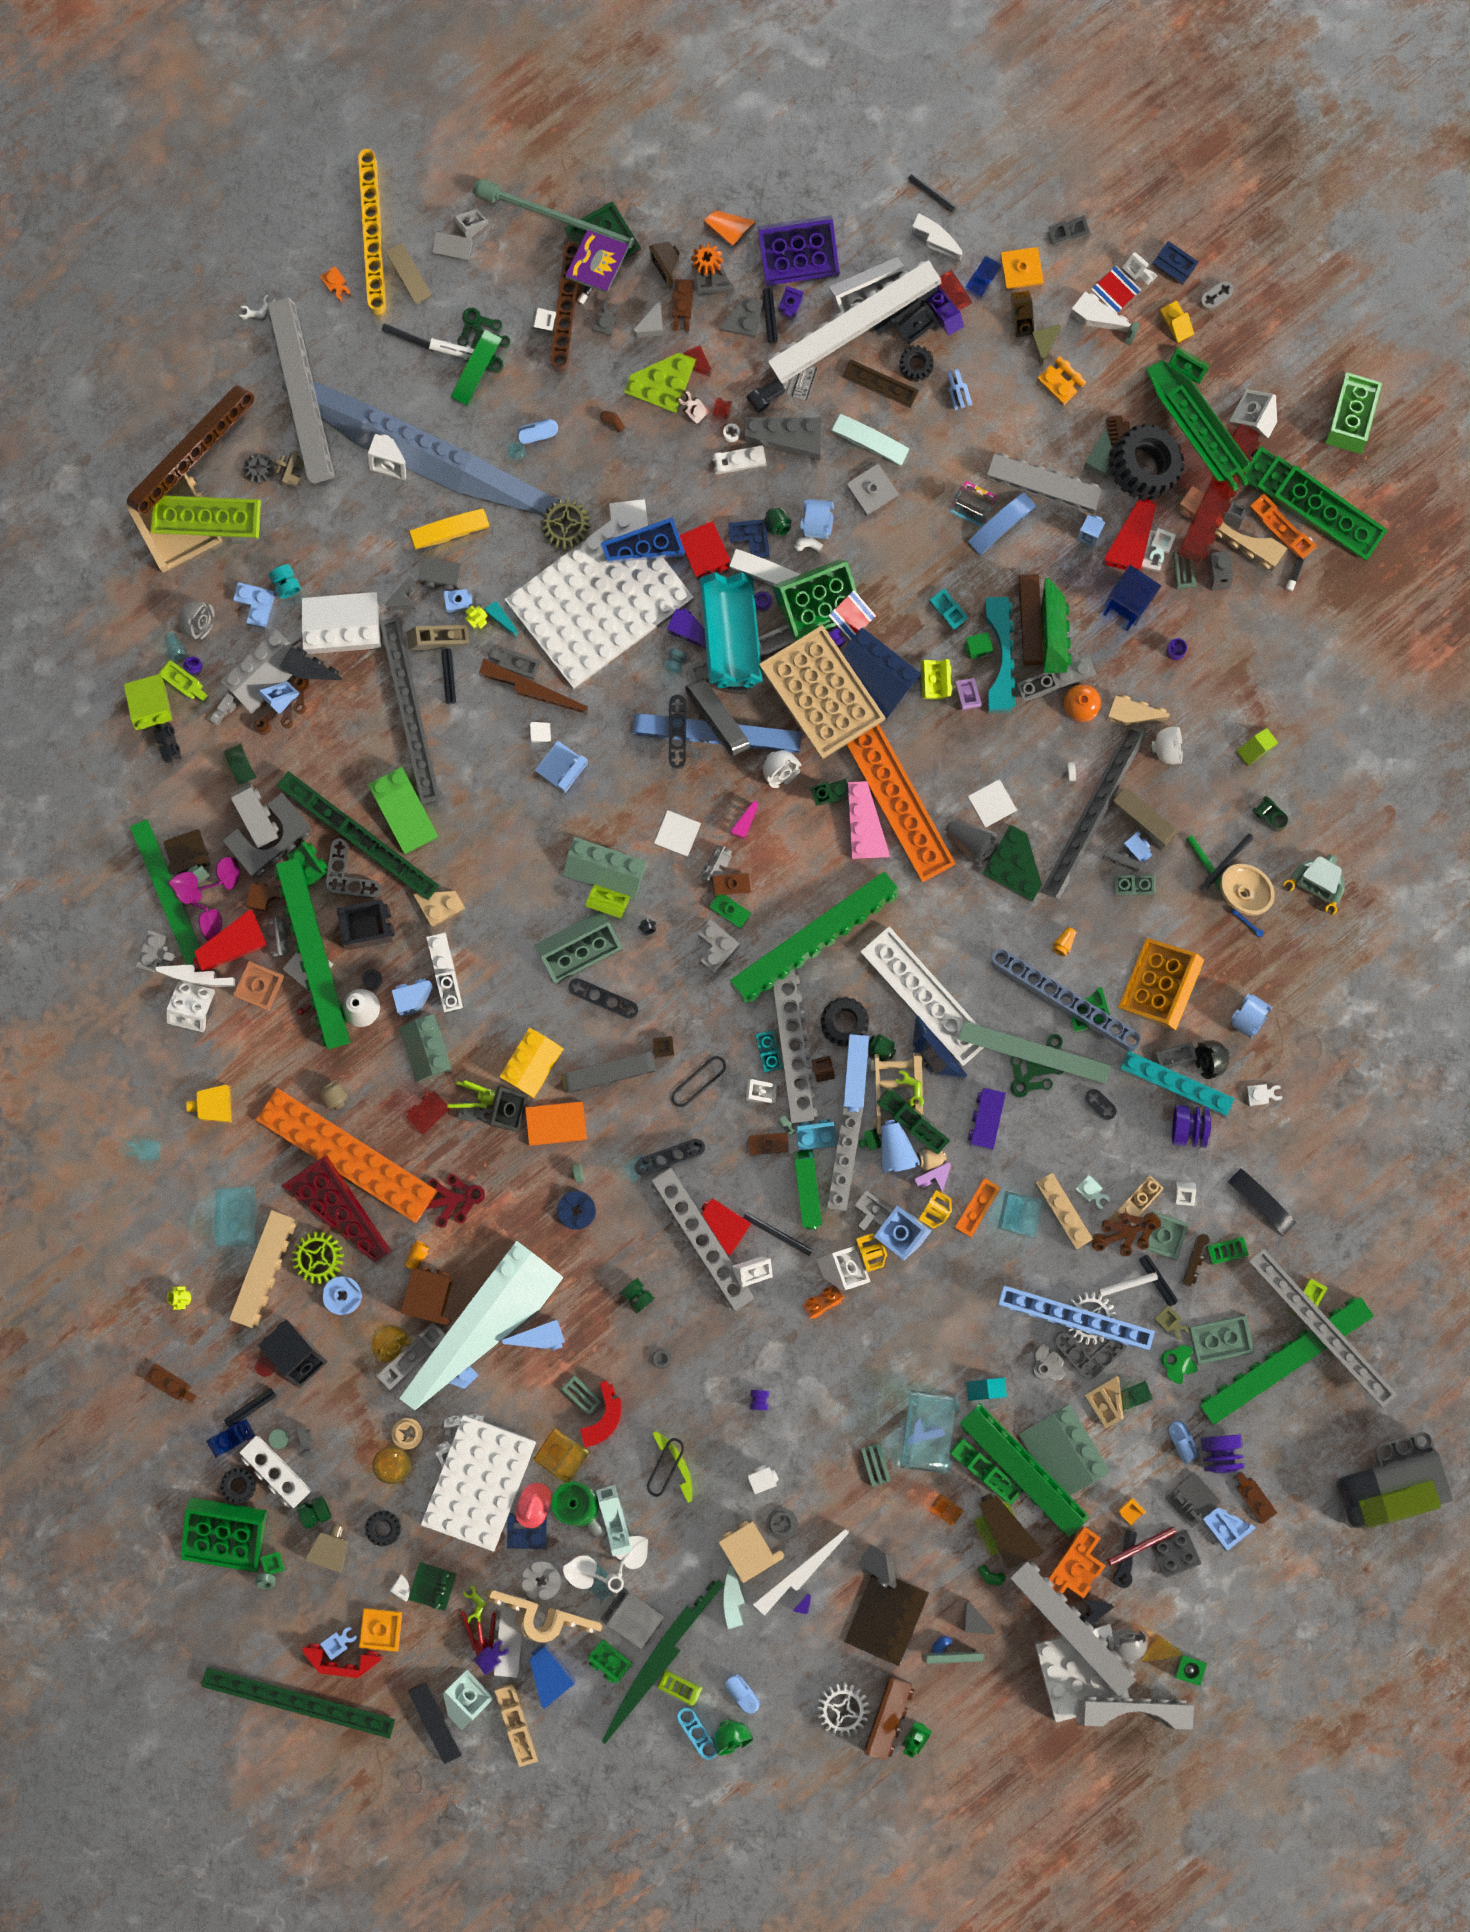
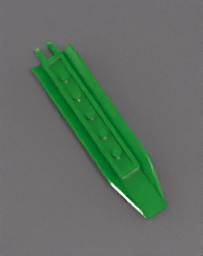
[1146,360,1250,492]

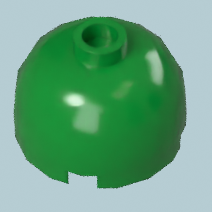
[713,1719,753,1756]

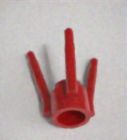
[461,1611,496,1656]

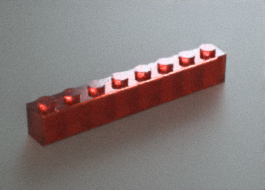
[1177,423,1260,564]

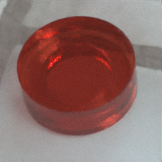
[255,1357,276,1377]

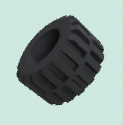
[821,997,869,1047]

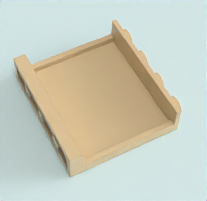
[125,474,223,573]

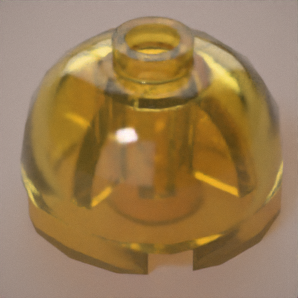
[370,1325,410,1362]
[372,1446,411,1485]

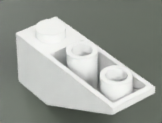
[1071,291,1131,332]

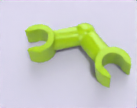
[895,1070,924,1107]
[463,1585,486,1627]

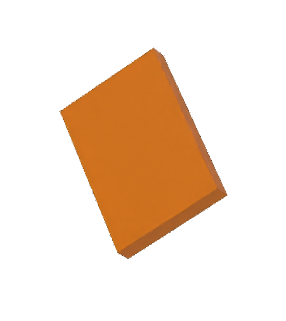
[525,1101,587,1146]

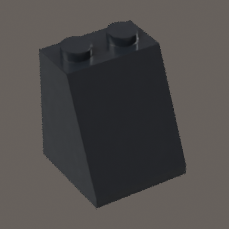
[258,1319,328,1389]

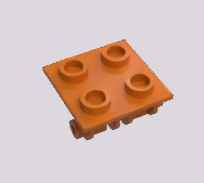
[802,1285,844,1319]

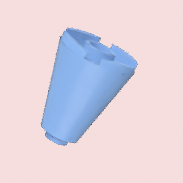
[881,1119,920,1174]

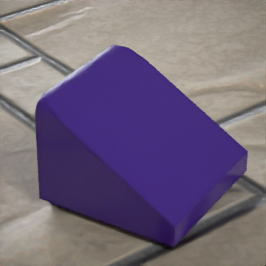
[793,1593,811,1614]

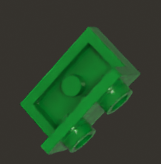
[587,1638,633,1683]

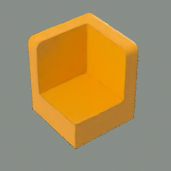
[1117,1498,1146,1525]

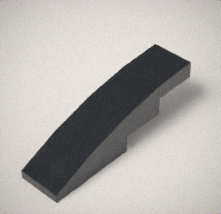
[408,1682,462,1764]

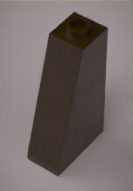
[978,1493,1044,1569]

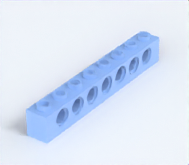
[997,1286,1155,1351]

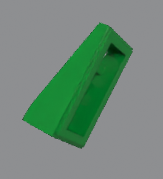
[1206,1237,1249,1265]

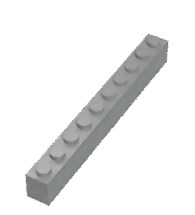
[267,297,335,484]

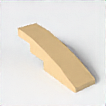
[494,1682,538,1767]

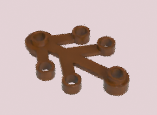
[254,677,310,735]
[1092,1213,1161,1256]

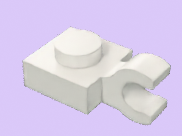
[1122,252,1157,285]

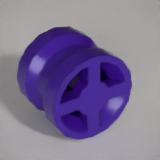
[828,628,847,648]

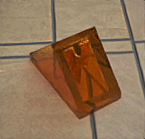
[928,1493,964,1527]

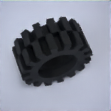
[899,345,933,382]
[219,1468,257,1503]
[365,1511,401,1547]

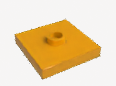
[1000,247,1044,290]
[359,1608,403,1652]

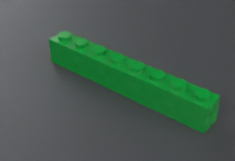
[959,1403,1089,1537]

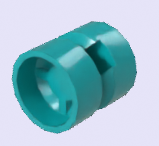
[268,564,302,599]

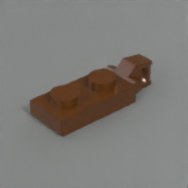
[144,1363,197,1403]
[1234,1472,1277,1524]

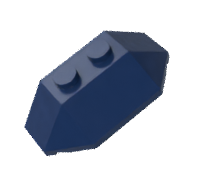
[912,1015,967,1079]

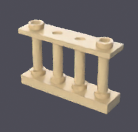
[871,1053,923,1134]

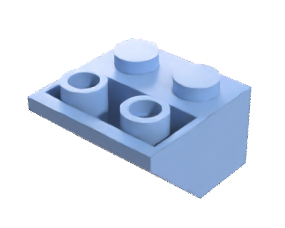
[392,979,434,1017]

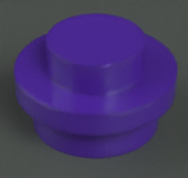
[754,591,772,611]
[183,656,202,674]

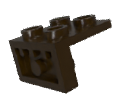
[163,829,212,876]

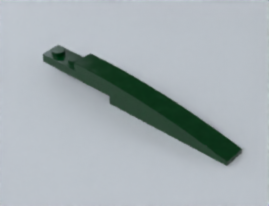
[276,771,440,900]
[602,1579,724,1744]

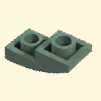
[187,865,210,885]
[1115,875,1156,895]

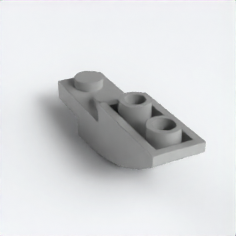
[1017,657,1097,701]

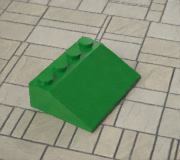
[772,559,858,641]
[1041,578,1071,673]
[180,1498,267,1573]

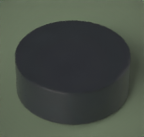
[362,969,382,989]

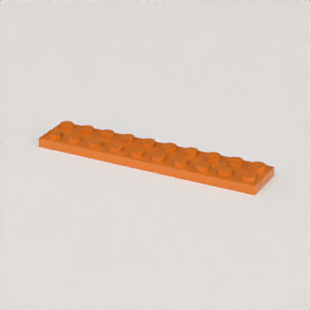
[846,724,956,883]
[256,1088,437,1223]

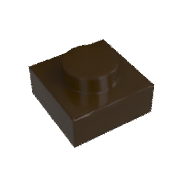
[653,1036,674,1058]

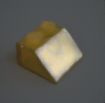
[533,1427,590,1483]

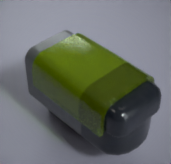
[1335,1432,1453,1530]

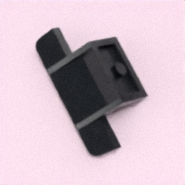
[873,287,939,344]

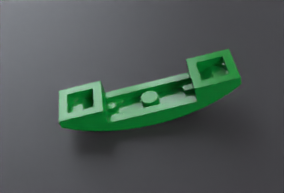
[450,330,502,405]

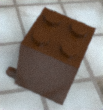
[400,1265,453,1325]

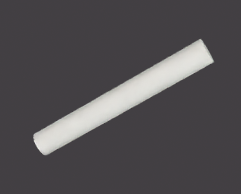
[1100,1272,1158,1296]

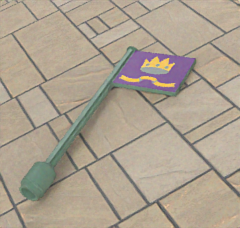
[473,179,635,293]

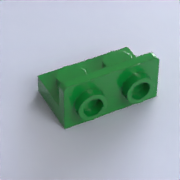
[287,841,328,887]

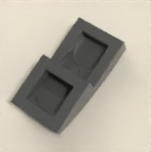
[1048,215,1091,245]

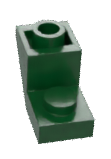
[810,778,849,806]

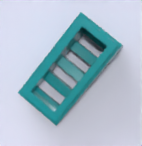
[484,601,519,637]

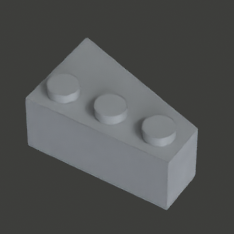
[231,783,280,848]

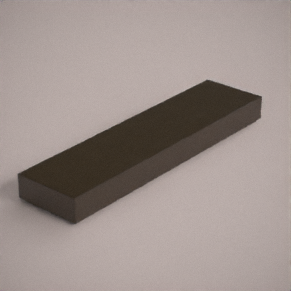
[843,360,919,408]

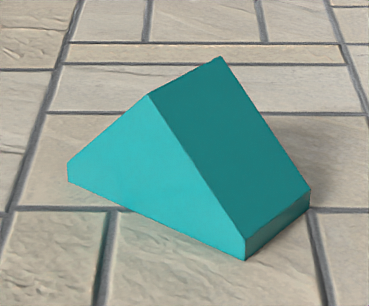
[966,1378,1007,1401]

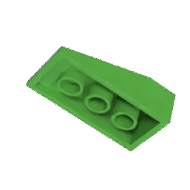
[1325,372,1382,454]
[368,767,438,854]

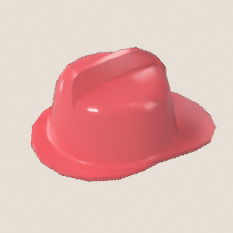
[515,1483,552,1528]

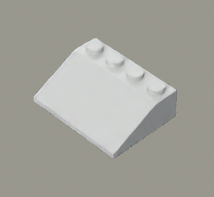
[302,592,381,654]

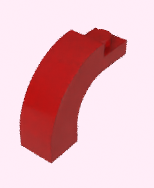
[580,1381,622,1448]

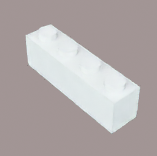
[493,1596,527,1678]

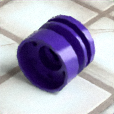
[1172,1105,1211,1148]
[1201,1434,1245,1473]

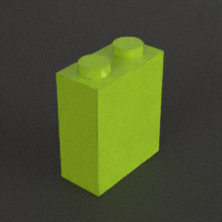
[124,674,173,730]

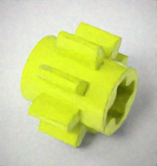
[464,605,488,629]
[167,1286,191,1310]

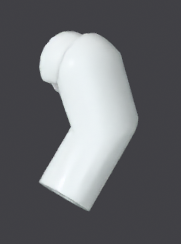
[794,537,823,553]
[588,1510,606,1537]

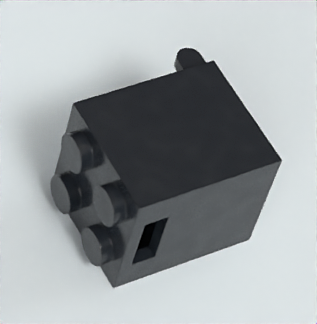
[337,899,395,950]

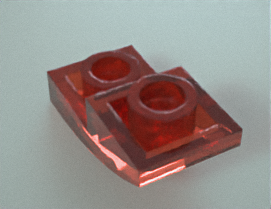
[939,270,972,311]

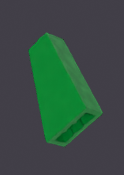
[793,1149,822,1230]

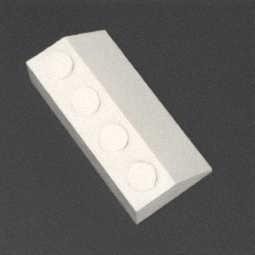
[829,257,906,313]

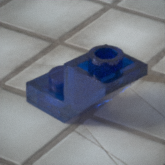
[206,1419,255,1458]

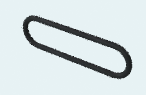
[671,1056,726,1107]
[647,1438,684,1497]

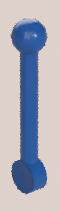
[1231,908,1264,937]

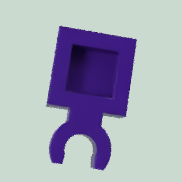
[473,1640,510,1675]

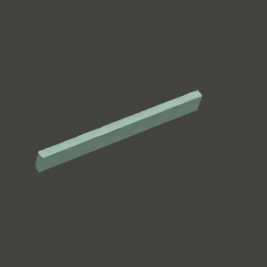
[958,1021,1112,1084]

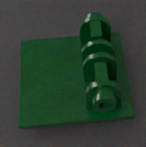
[408,1562,457,1611]

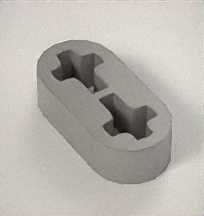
[1201,281,1234,311]

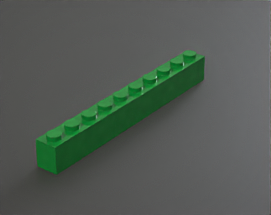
[274,858,351,1050]
[730,871,898,1004]
[1198,1296,1374,1425]

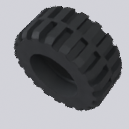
[1108,424,1184,500]

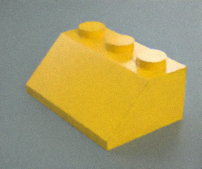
[500,1027,563,1098]

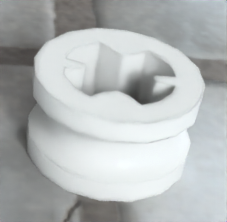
[723,424,740,442]

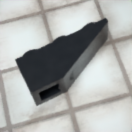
[280,647,342,680]

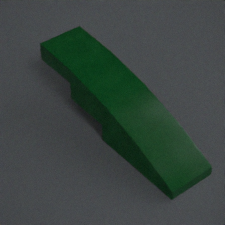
[877,1087,950,1154]

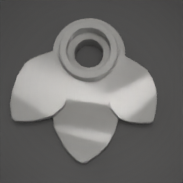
[1033,1343,1066,1381]

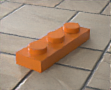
[955,1178,1001,1238]

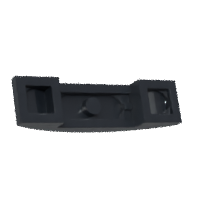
[1227,1168,1296,1236]

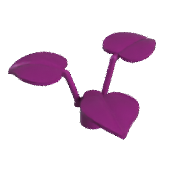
[168,857,240,942]

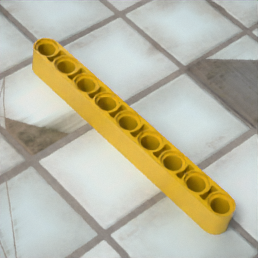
[358,149,386,315]

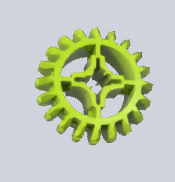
[291,1232,344,1284]

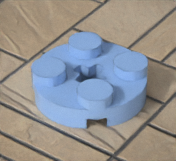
[323,1276,362,1315]

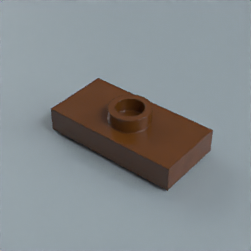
[711,873,751,896]
[749,1133,789,1155]

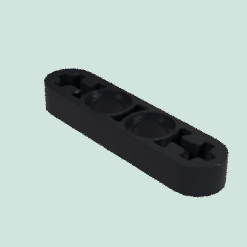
[669,694,686,770]
[568,978,639,1019]
[634,1138,705,1176]

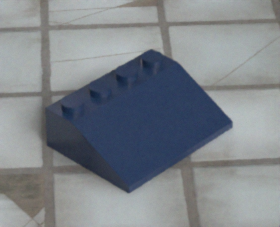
[842,627,921,721]

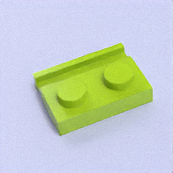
[585,884,630,918]

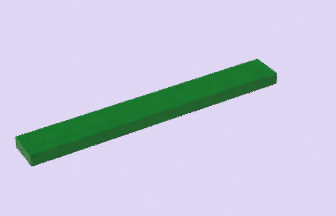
[130,819,200,965]

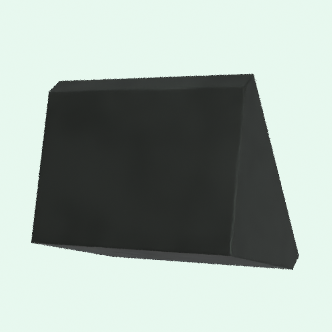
[489,1086,528,1132]

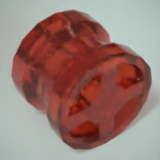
[713,397,733,419]

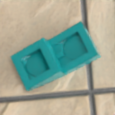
[929,588,968,630]

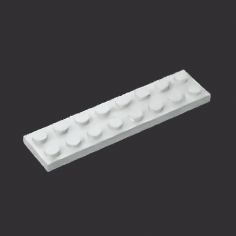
[860,927,984,1067]

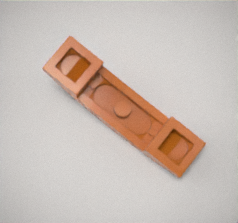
[1250,494,1317,560]

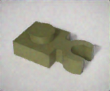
[1154,1305,1189,1340]

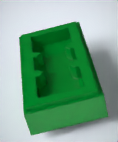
[709,895,751,929]

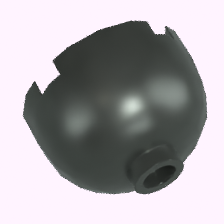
[1194,1040,1230,1079]

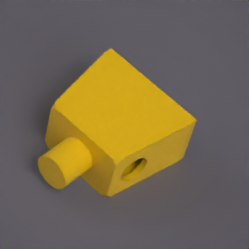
[186,1085,232,1123]

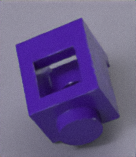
[778,286,804,318]

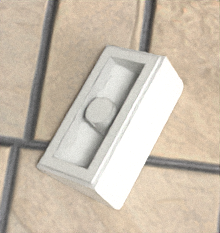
[732,1256,772,1287]

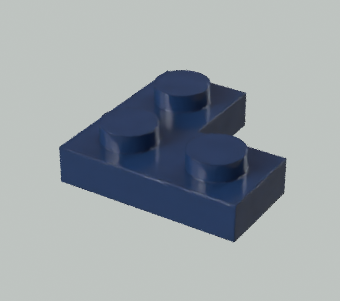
[728,519,770,558]

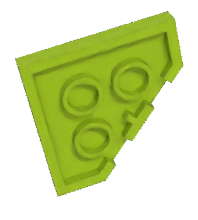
[624,352,696,413]

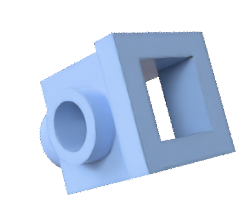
[444,589,473,614]
[1122,831,1152,862]

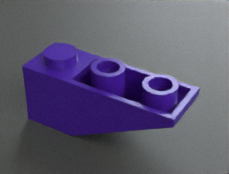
[925,285,965,336]

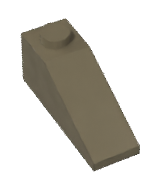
[406,625,470,650]

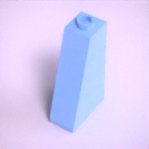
[844,1035,869,1112]

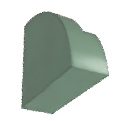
[1125,321,1140,346]
[779,1115,796,1135]

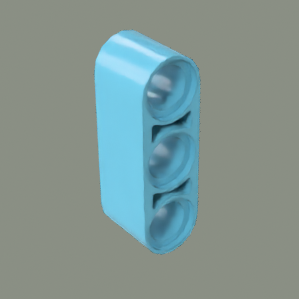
[678,1707,717,1759]

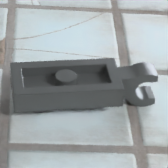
[488,648,541,680]

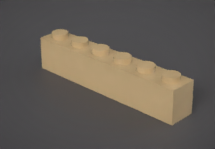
[229,1210,297,1328]

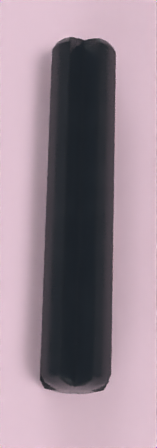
[762,288,778,343]
[441,648,456,704]
[1139,1254,1178,1307]
[224,1388,276,1428]

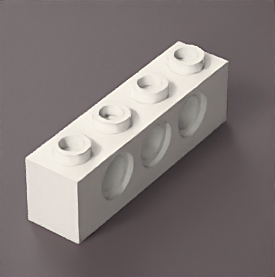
[239,1436,313,1509]

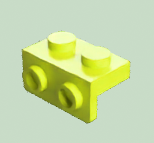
[920,659,952,700]

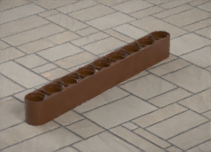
[127,385,254,515]

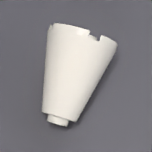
[342,989,380,1027]

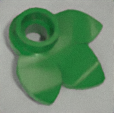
[1161,1345,1198,1384]

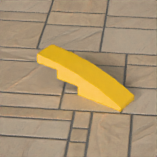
[409,509,489,550]

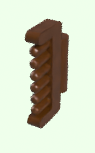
[1106,415,1130,448]

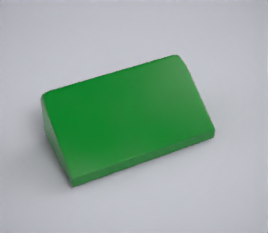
[1168,347,1211,384]

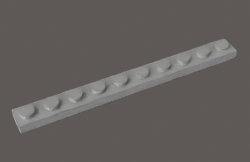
[1249,1248,1397,1408]

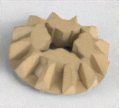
[392,1418,423,1449]

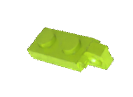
[158,659,208,702]

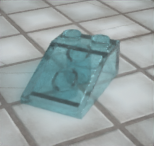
[215,1187,258,1247]

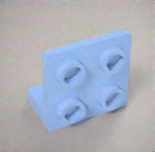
[536,741,588,793]

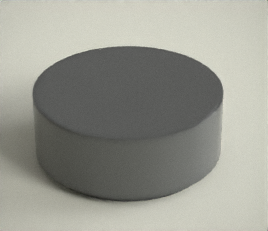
[652,1349,672,1369]

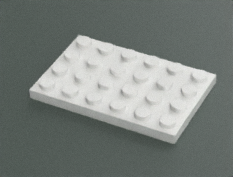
[421,1414,536,1551]

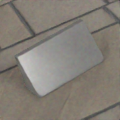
[432,232,473,261]

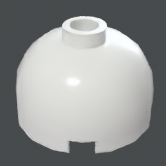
[1152,726,1183,765]
[763,750,801,788]

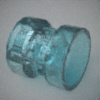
[663,648,688,673]

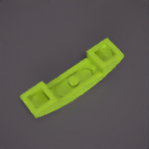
[652,1431,693,1503]

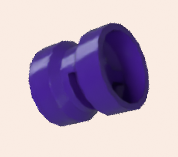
[1166,638,1187,661]
[750,1390,770,1410]

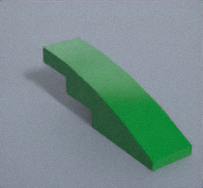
[949,1438,1023,1505]

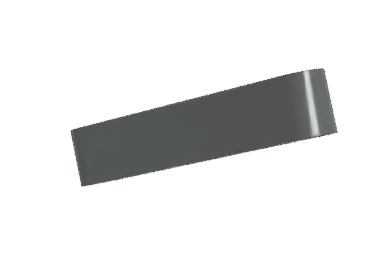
[685,678,750,756]
[561,1052,657,1094]

